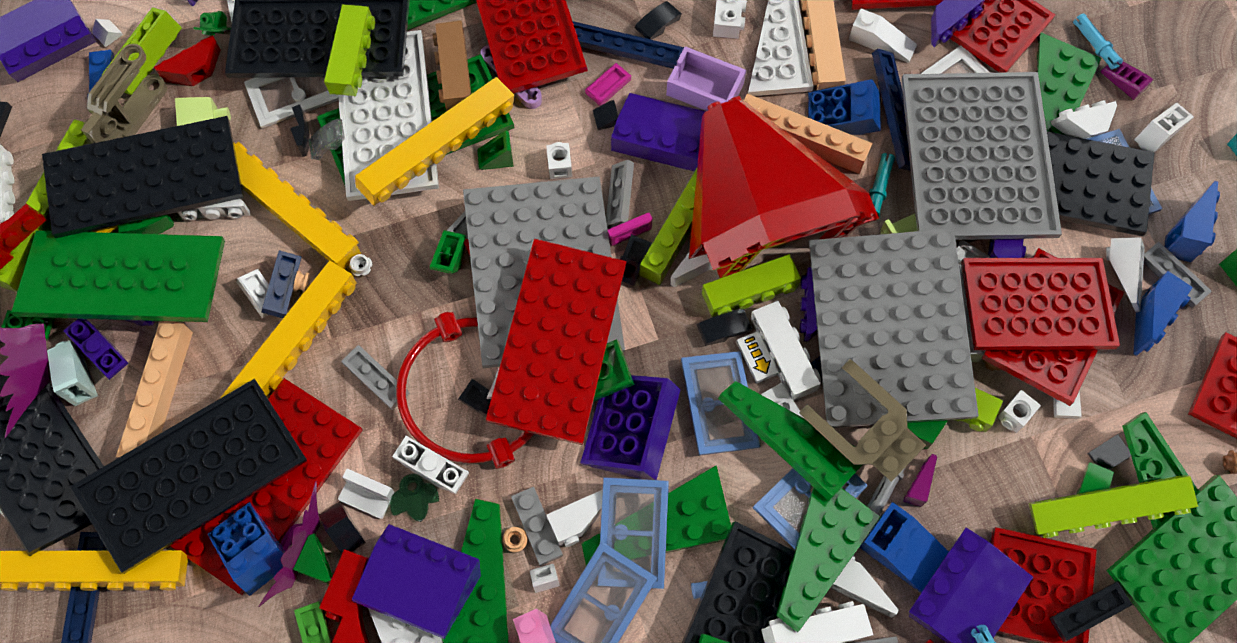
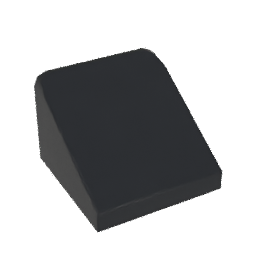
[593,100,618,130]

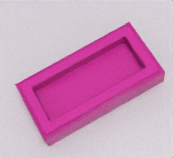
[585,63,631,106]
[607,212,653,246]

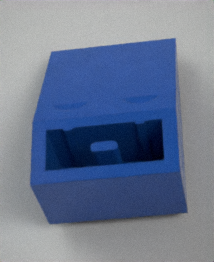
[808,79,881,135]
[1164,181,1220,262]
[1133,271,1193,356]
[207,502,285,596]
[859,502,949,593]

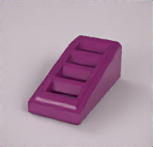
[1100,62,1153,100]
[903,454,937,507]

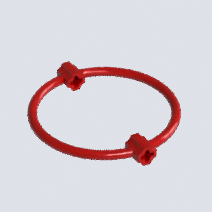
[396,312,534,469]

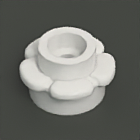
[349,254,372,276]

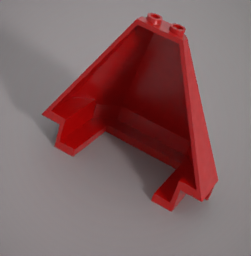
[689,96,879,278]

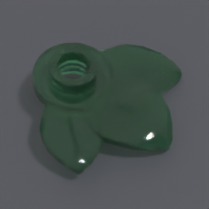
[390,474,439,522]

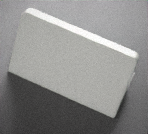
[338,469,395,519]

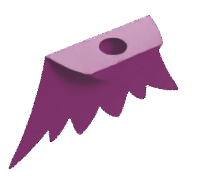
[0,324,50,438]
[258,481,321,607]

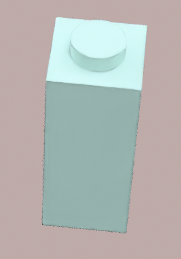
[47,340,98,406]

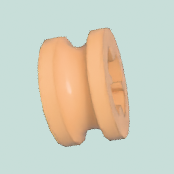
[293,271,310,293]

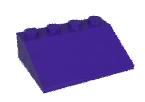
[0,0,97,82]
[611,93,706,172]
[580,375,681,480]
[352,524,481,639]
[909,527,1033,643]

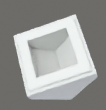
[92,19,123,47]
[530,564,560,593]

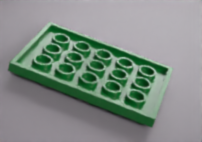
[1106,475,1237,643]

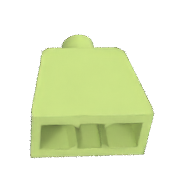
[175,97,231,126]

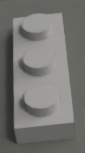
[606,159,634,229]
[1144,242,1212,308]
[341,345,410,410]
[511,487,563,566]

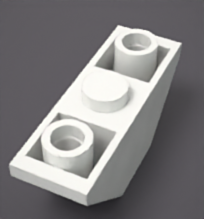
[1051,100,1117,139]
[177,199,250,220]
[392,436,469,494]

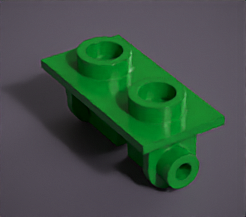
[193,11,231,35]

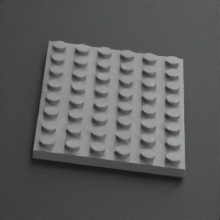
[901,72,1062,240]
[463,176,625,368]
[809,228,978,428]

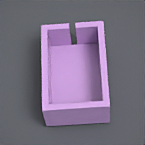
[666,47,746,111]

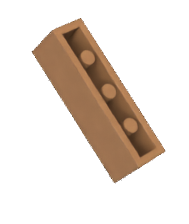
[432,20,471,111]

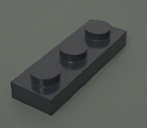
[1049,581,1132,642]

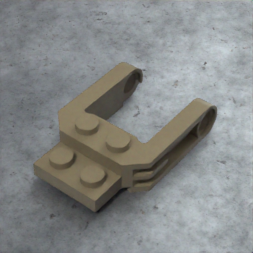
[81,44,167,143]
[799,359,926,482]

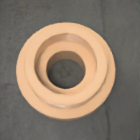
[502,527,528,553]

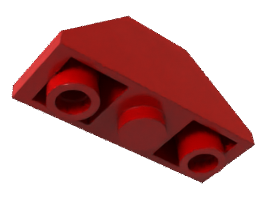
[154,35,221,86]

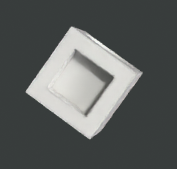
[546,142,572,180]
[997,390,1041,433]

